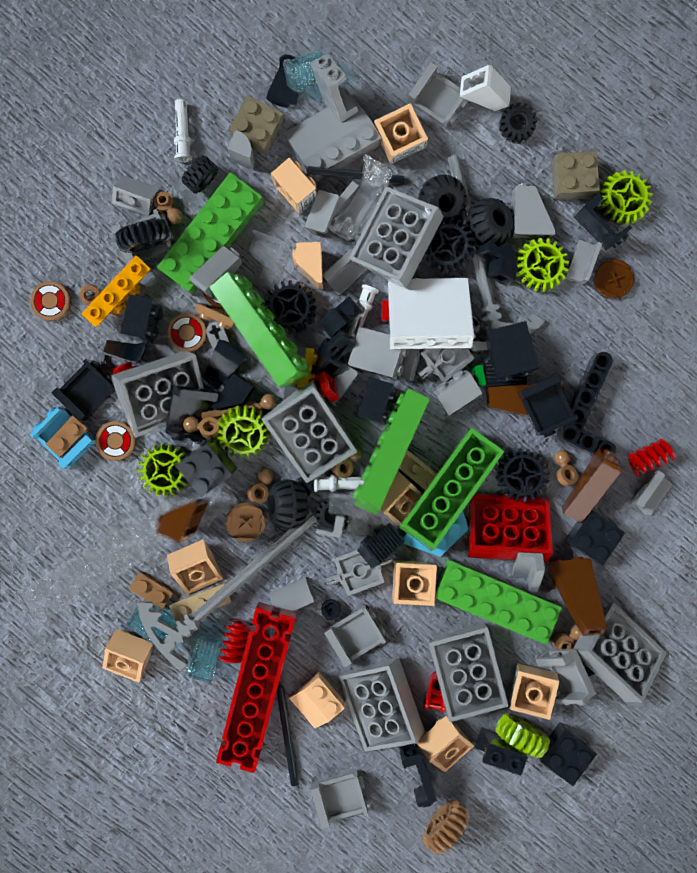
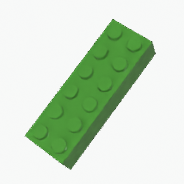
[157,172,264,296]
[209,272,311,387]
[352,389,430,515]
[399,428,505,551]
[435,558,562,645]

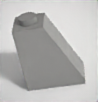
[512,183,555,239]
[189,246,242,299]

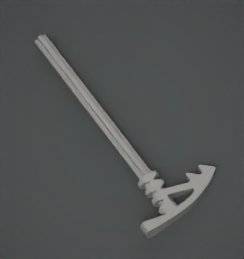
[447,154,544,353]
[138,511,317,671]

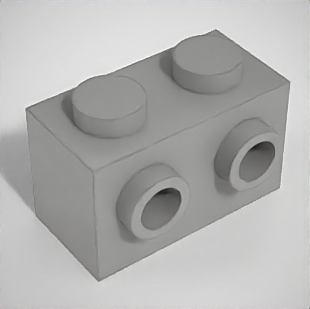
[433,370,482,415]

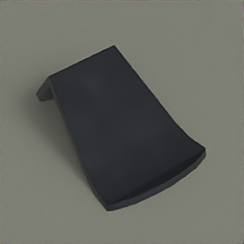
[266,54,300,107]
[201,339,246,389]
[101,340,147,366]

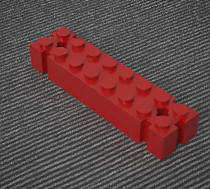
[216,602,297,773]

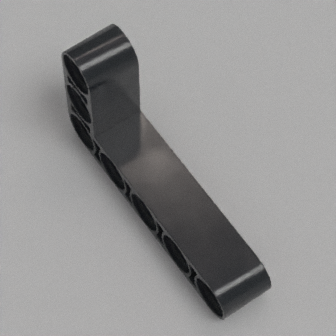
[557,352,617,456]

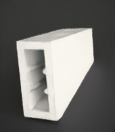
[460,65,511,111]

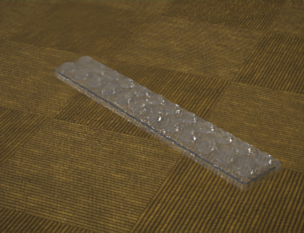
[13,480,239,627]

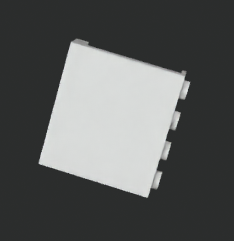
[388,278,474,349]

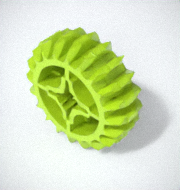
[599,170,653,225]
[516,238,569,292]
[217,405,270,458]
[137,443,188,497]
[495,714,550,757]

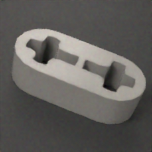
[206,322,230,351]

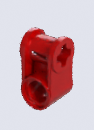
[424,671,445,713]

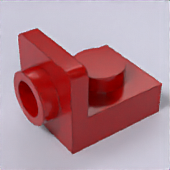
[308,372,339,402]

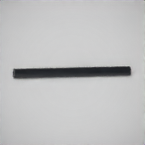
[307,166,405,184]
[277,685,299,786]

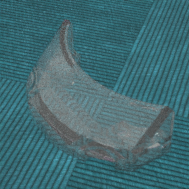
[328,154,392,241]

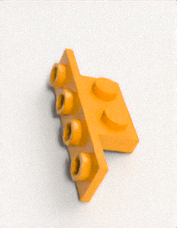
[81,255,151,328]

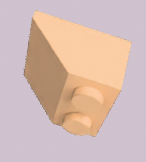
[293,242,323,290]
[380,471,422,526]
[167,539,223,595]
[392,560,437,606]
[103,629,153,683]
[289,671,345,728]
[417,716,474,772]

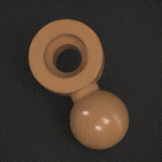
[153,192,183,225]
[80,284,105,305]
[242,394,277,413]
[183,417,220,439]
[332,447,363,478]
[554,450,578,486]
[247,469,273,503]
[552,625,582,650]

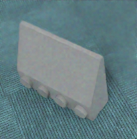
[283,94,381,183]
[349,186,444,288]
[111,351,209,437]
[262,380,357,483]
[573,602,666,703]
[428,623,508,722]
[338,657,425,752]

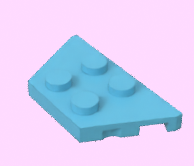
[402,511,469,557]

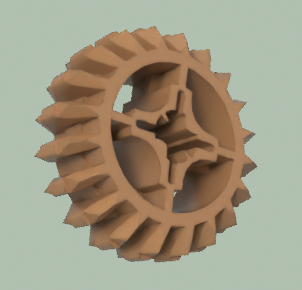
[423,799,469,855]

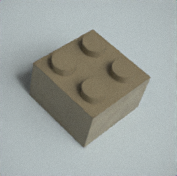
[229,95,284,156]
[551,151,600,200]

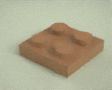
[194,303,237,329]

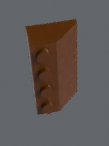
[155,497,211,543]

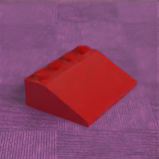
[467,494,553,562]

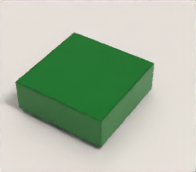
[472,365,486,387]

